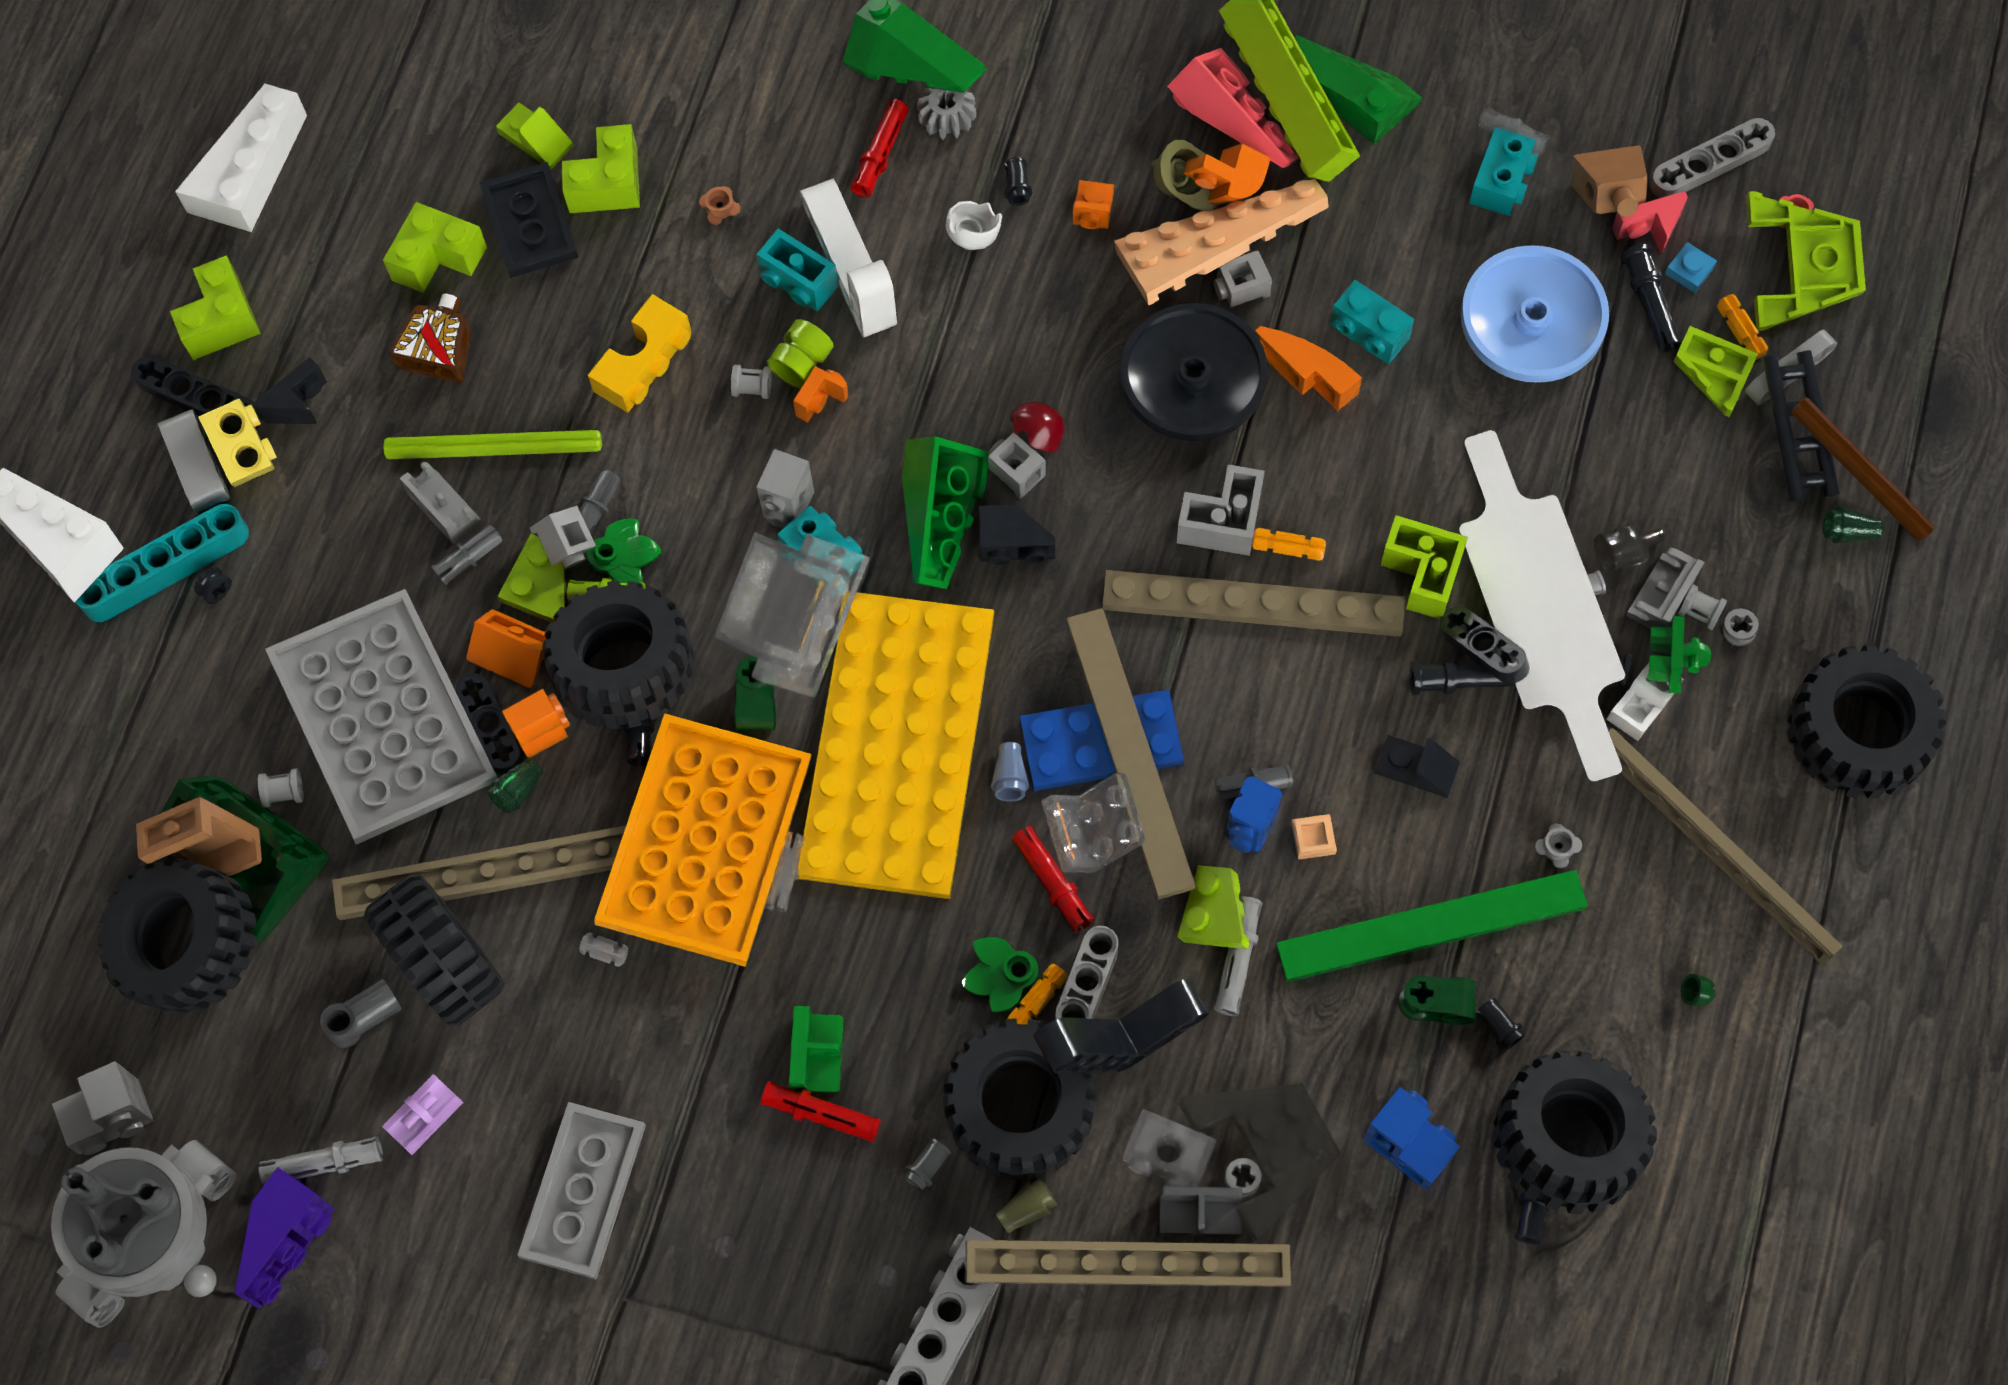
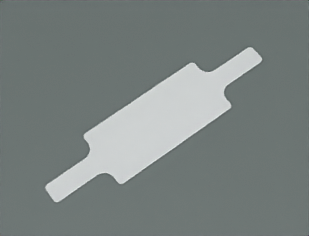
[1459,430,1625,781]

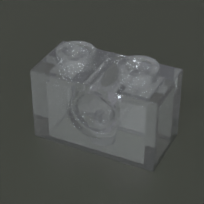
[1123,1109,1217,1187]

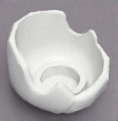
[946,201,1002,250]

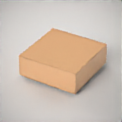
[1291,814,1337,860]

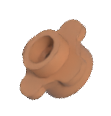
[699,186,741,225]

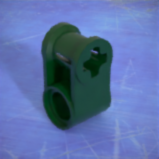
[735,656,776,731]
[1398,975,1476,1026]

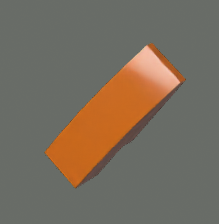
[1255,326,1362,411]

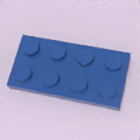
[1020,690,1184,791]

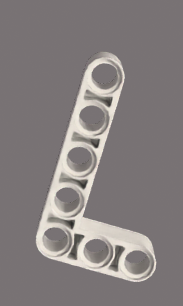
[800,179,897,338]

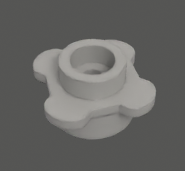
[1535,823,1582,869]

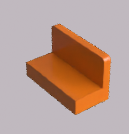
[466,609,546,688]

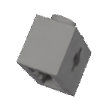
[757,449,814,528]

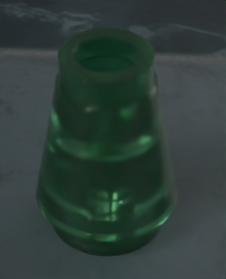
[1822,506,1883,544]
[487,757,544,814]

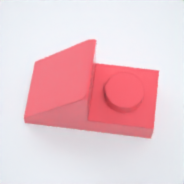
[1612,191,1688,253]

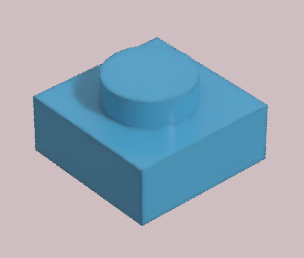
[1665,242,1717,293]

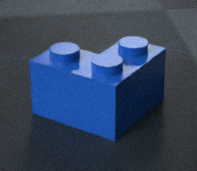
[1363,1087,1460,1191]

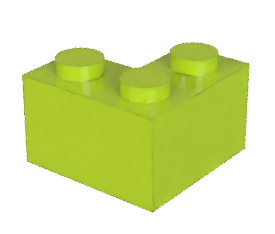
[562,124,640,213]
[383,202,487,293]
[170,255,261,360]
[1380,515,1468,620]

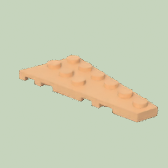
[1114,179,1329,305]

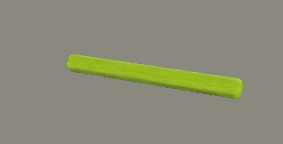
[383,430,602,459]

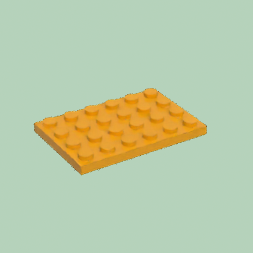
[594,713,811,967]

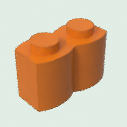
[502,689,571,759]

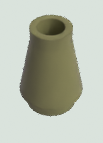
[996,1178,1058,1234]

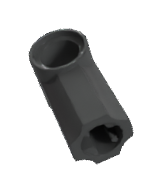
[320,979,402,1048]

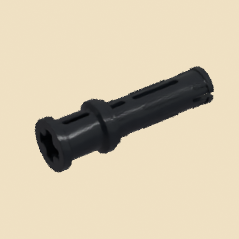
[1620,244,1682,353]
[1409,660,1516,695]

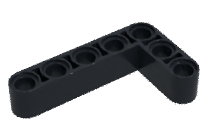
[1033,978,1209,1073]

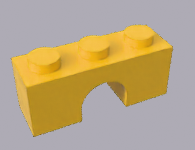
[588,294,692,413]

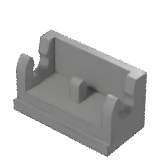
[400,462,482,544]
[1626,548,1705,629]

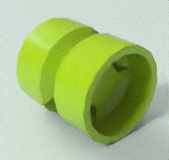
[767,319,834,389]

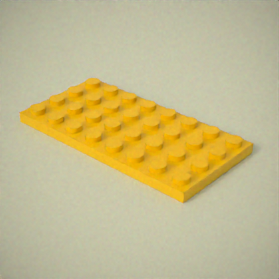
[797,591,994,899]

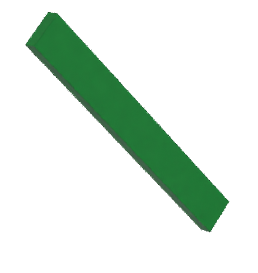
[1276,870,1588,983]

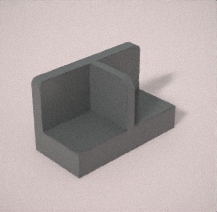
[1159,1186,1242,1237]

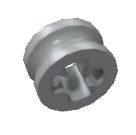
[1722,608,1759,646]
[1224,1158,1262,1197]

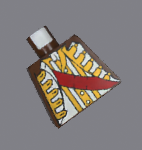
[390,294,471,384]

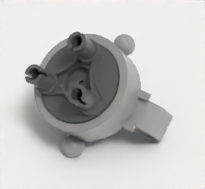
[51,1140,237,1328]

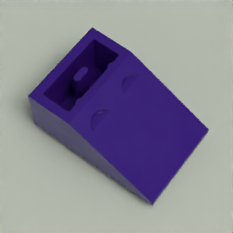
[235,1167,335,1309]

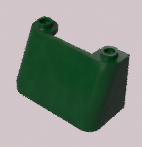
[137,776,329,942]

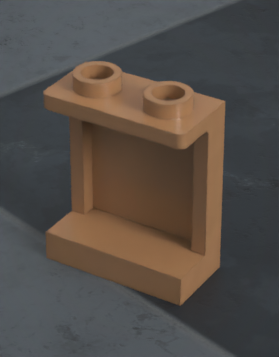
[136,797,262,877]

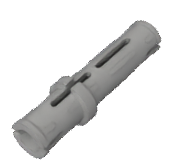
[1214,896,1263,1016]
[259,1136,384,1186]

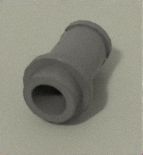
[903,1138,951,1191]

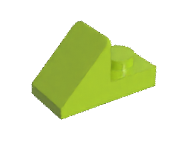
[496,102,574,170]

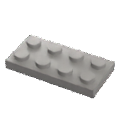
[517,1102,646,1280]

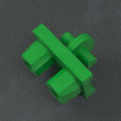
[1648,616,1712,693]

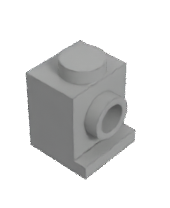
[1213,250,1272,308]
[988,432,1046,500]
[530,506,596,569]

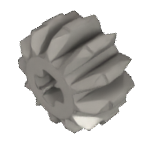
[917,87,977,140]

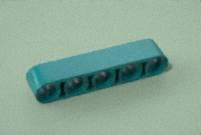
[75,504,249,622]

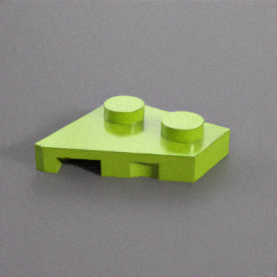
[1674,326,1758,417]
[498,534,566,623]
[1177,865,1250,949]

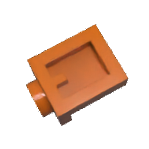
[1073,180,1114,229]
[793,366,848,423]

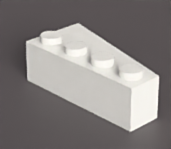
[175,84,307,232]
[0,468,124,603]

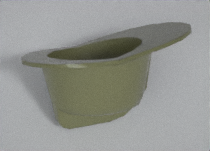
[1150,140,1220,211]

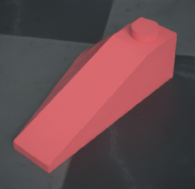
[1167,48,1300,168]

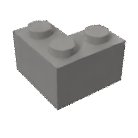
[1177,465,1265,556]
[52,1061,154,1155]

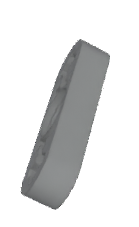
[1745,329,1837,406]

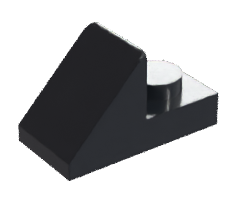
[253,357,327,424]
[1375,735,1460,798]

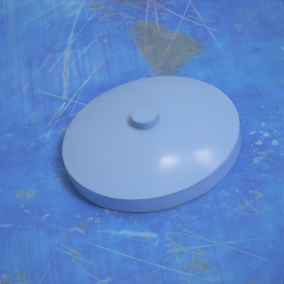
[1461,246,1609,383]

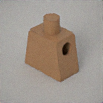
[1572,145,1647,217]

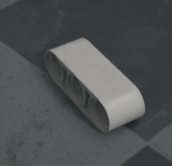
[158,409,231,513]
[1055,926,1118,1020]

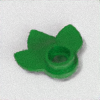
[587,518,661,583]
[961,937,1038,1013]

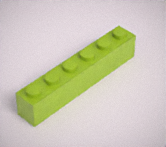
[1219,0,1360,182]

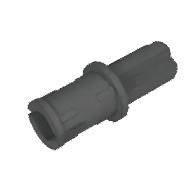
[579,470,620,535]
[431,525,502,585]
[1215,764,1293,800]

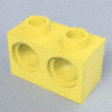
[198,399,277,487]

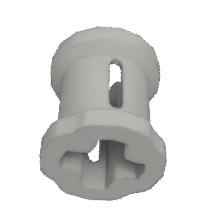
[731,364,772,399]
[1678,584,1727,630]
[258,768,304,808]

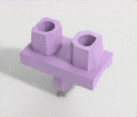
[382,1074,463,1155]

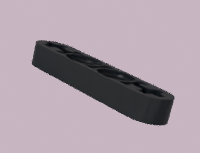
[132,356,261,433]

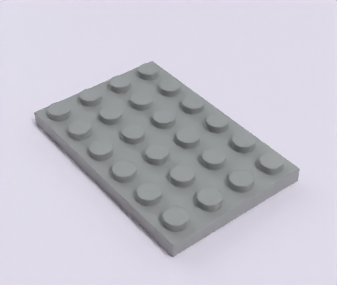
[265,589,498,845]

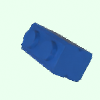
[1225,776,1282,853]

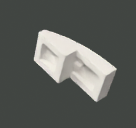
[1606,663,1684,741]

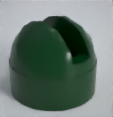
[1680,974,1716,1007]

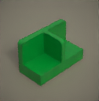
[789,1006,844,1094]

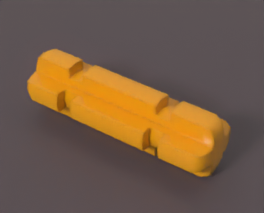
[1717,294,1768,360]
[1252,528,1326,560]
[1007,964,1067,1024]

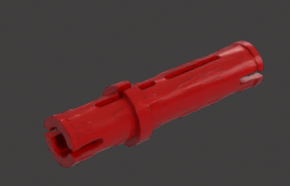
[850,99,909,198]
[1011,826,1095,933]
[760,1081,881,1143]

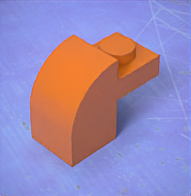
[1183,143,1271,205]

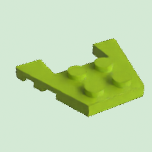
[1746,191,1866,331]

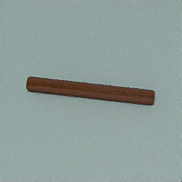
[1791,398,1934,541]

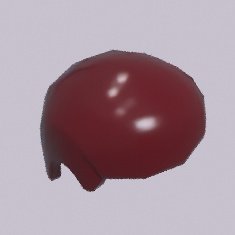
[1010,401,1065,452]

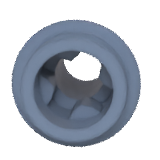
[991,742,1029,802]

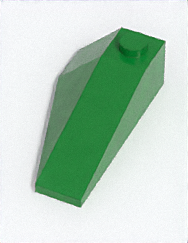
[843,0,987,93]
[1294,35,1423,145]
[902,436,989,590]

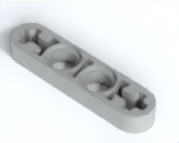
[1650,118,1775,198]

